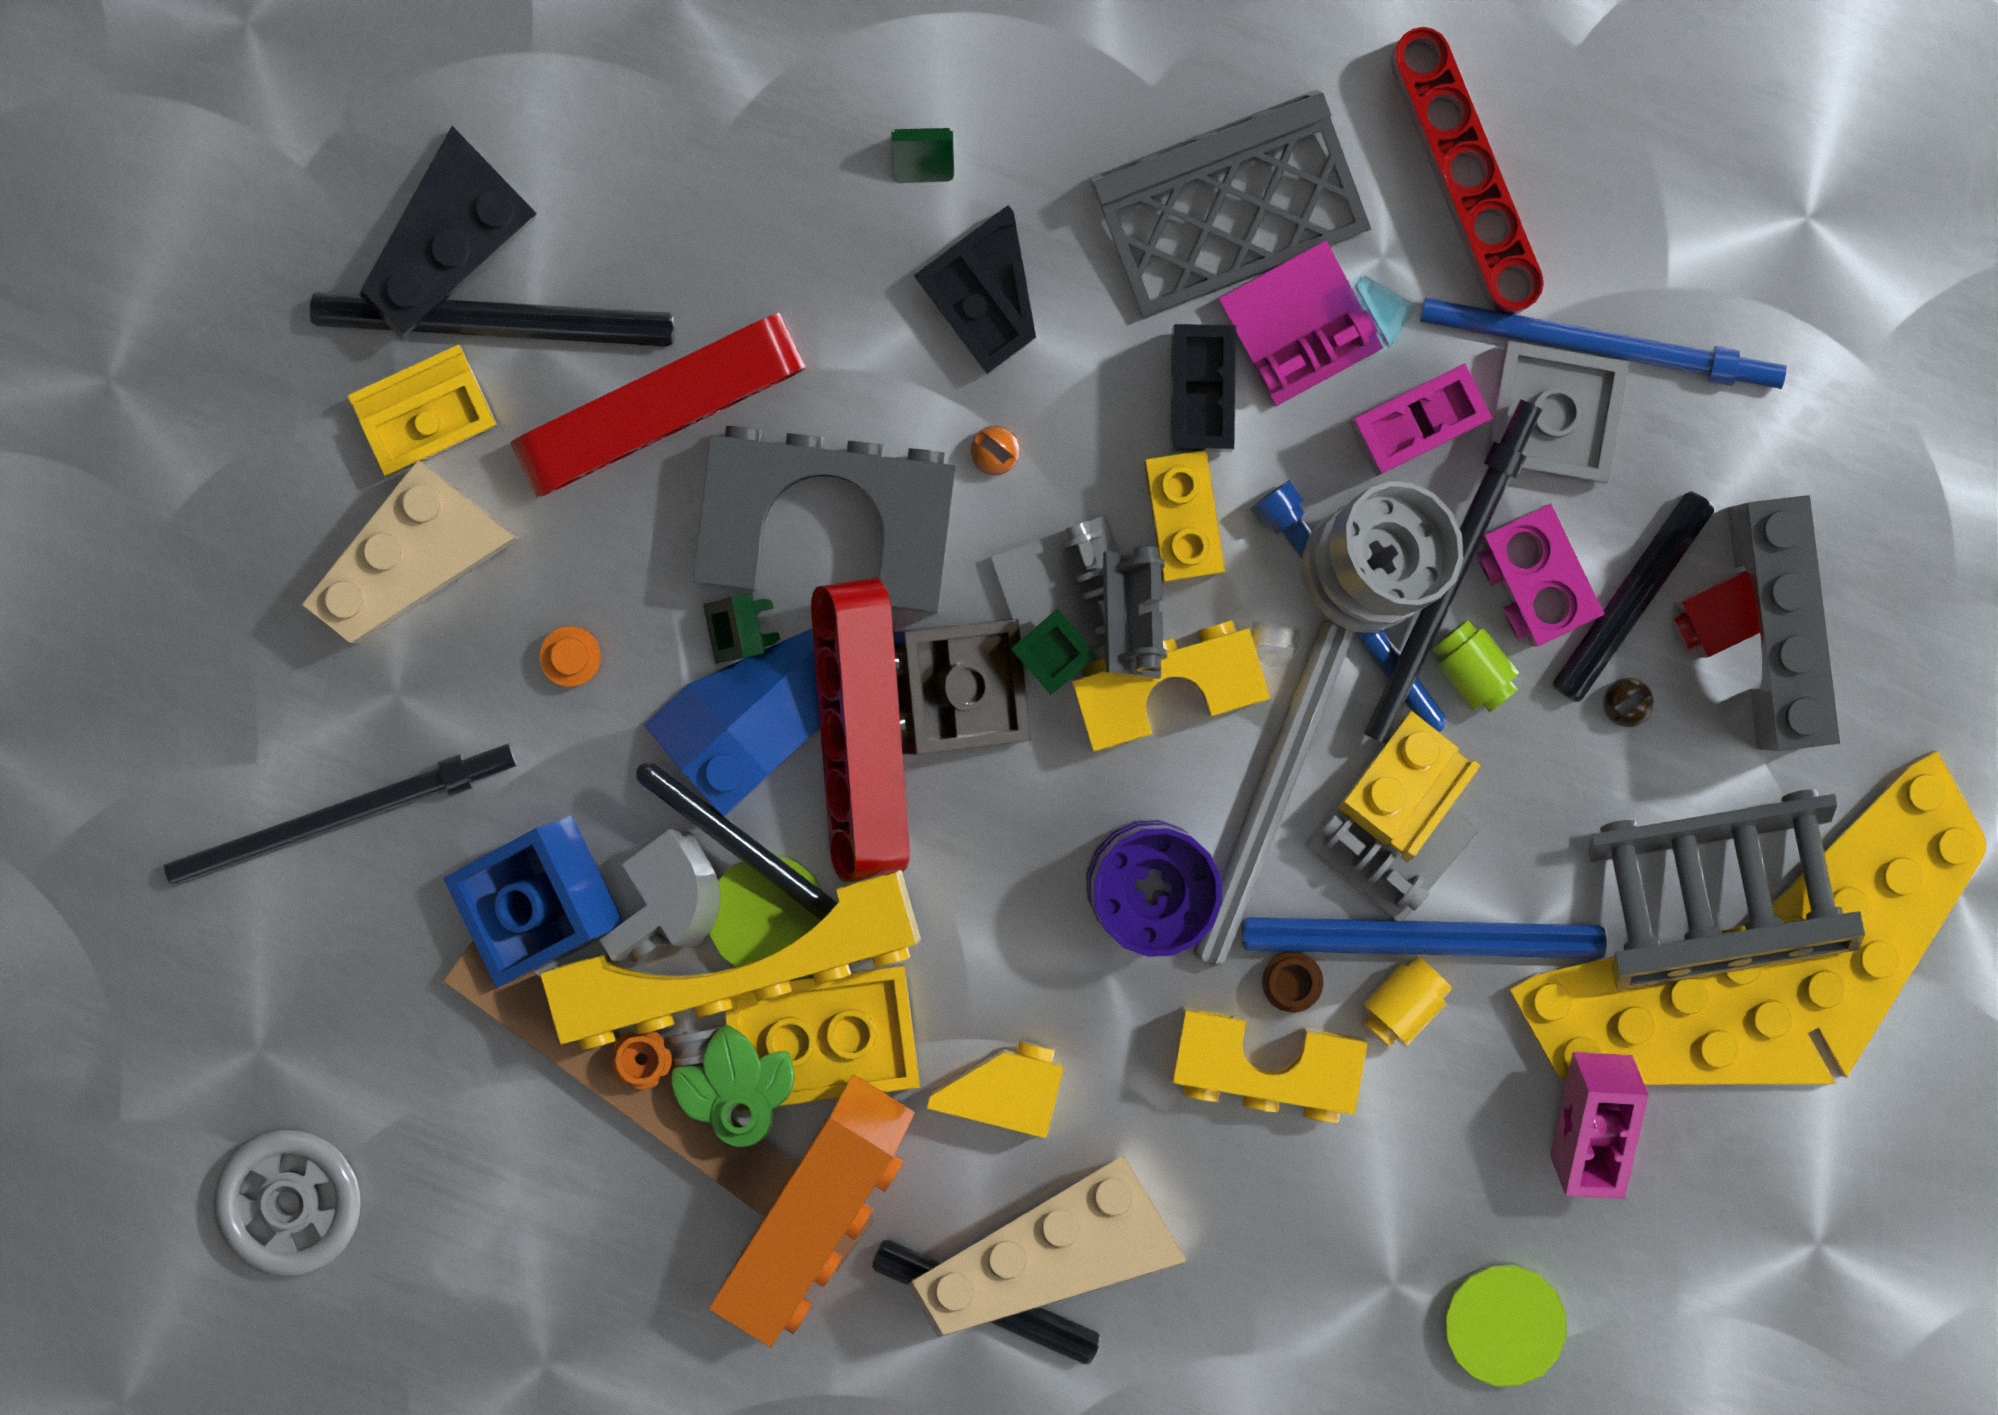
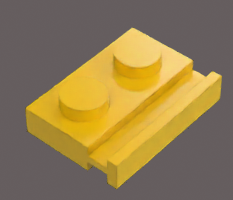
[347,344,498,477]
[1337,711,1481,863]

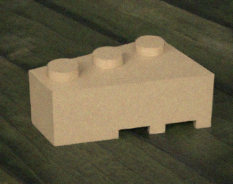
[302,460,521,644]

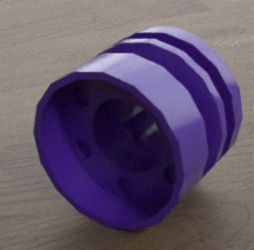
[1086,819,1222,957]

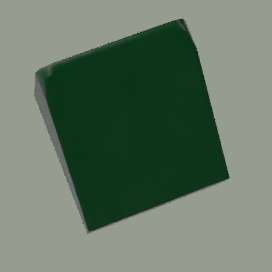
[891,128,954,183]

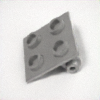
[990,515,1119,649]
[1307,807,1479,921]

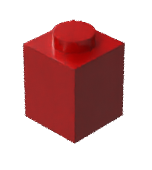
[1672,571,1760,658]

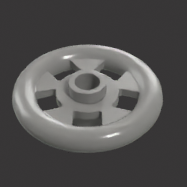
[214,1130,361,1276]

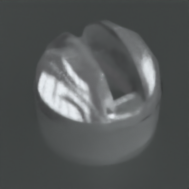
[1251,621,1301,667]

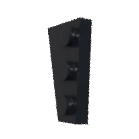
[359,126,537,339]

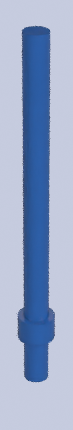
[1420,298,1787,389]

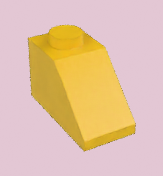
[927,1041,1064,1138]

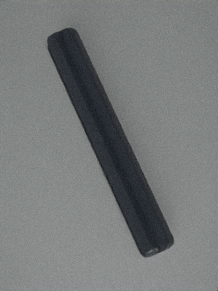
[1553,491,1715,702]
[872,1240,1101,1364]

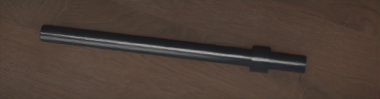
[1363,399,1543,744]
[164,743,517,887]

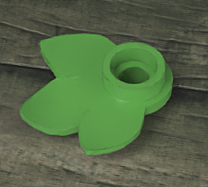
[672,1025,795,1148]

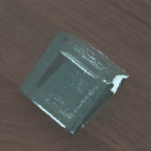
[1352,276,1414,349]

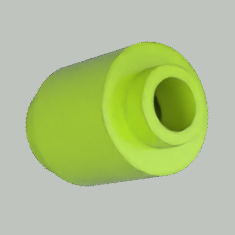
[1430,619,1520,713]

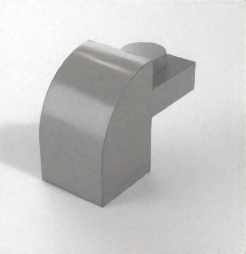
[599,829,720,965]

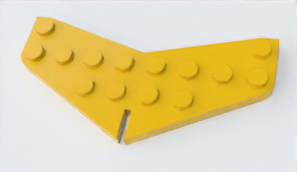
[1508,750,1986,1085]

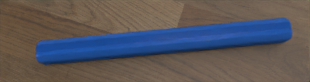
[1242,917,1607,959]

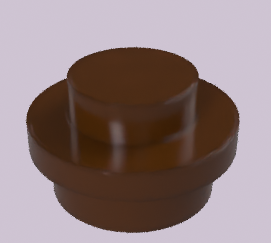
[1262,952,1323,1013]

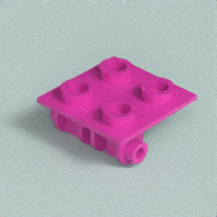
[1218,240,1383,406]

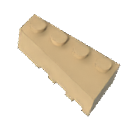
[907,1155,1187,1338]

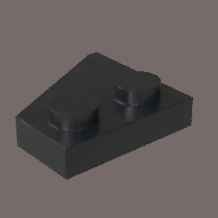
[914,205,1036,375]

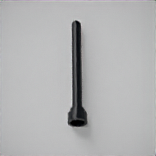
[636,762,859,962]

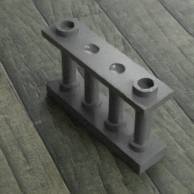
[1589,790,1865,991]

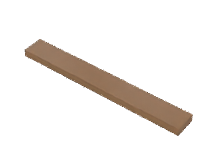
[443,941,874,1271]

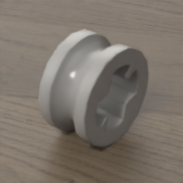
[667,1026,721,1067]

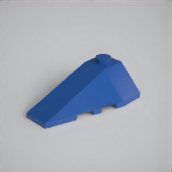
[644,628,820,816]

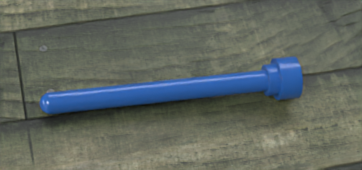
[1250,480,1447,733]

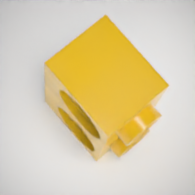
[1144,450,1226,583]

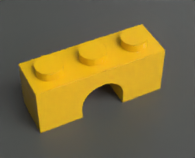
[1072,620,1271,752]
[1171,1007,1368,1123]

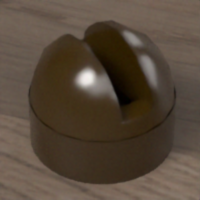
[1603,678,1654,727]

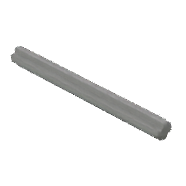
[1194,620,1353,966]

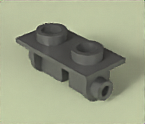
[1103,546,1167,679]

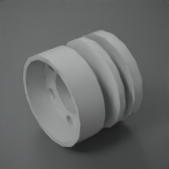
[1302,481,1464,633]

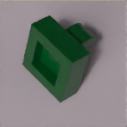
[703,593,780,664]
[1011,608,1098,695]

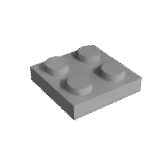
[1486,341,1629,484]

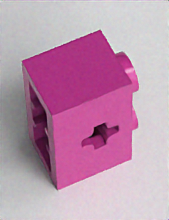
[1550,1052,1649,1199]

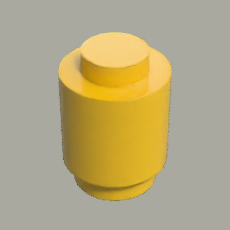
[1362,956,1452,1048]

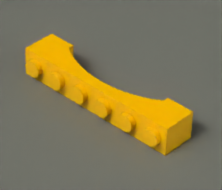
[540,870,922,1051]

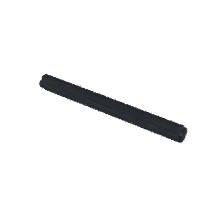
[310,292,675,346]

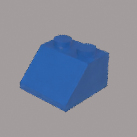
[443,816,624,988]

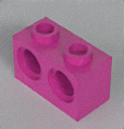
[1350,363,1493,476]
[1476,504,1605,647]

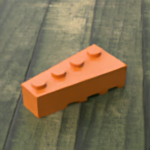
[709,1074,916,1348]

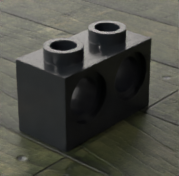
[1170,324,1236,452]

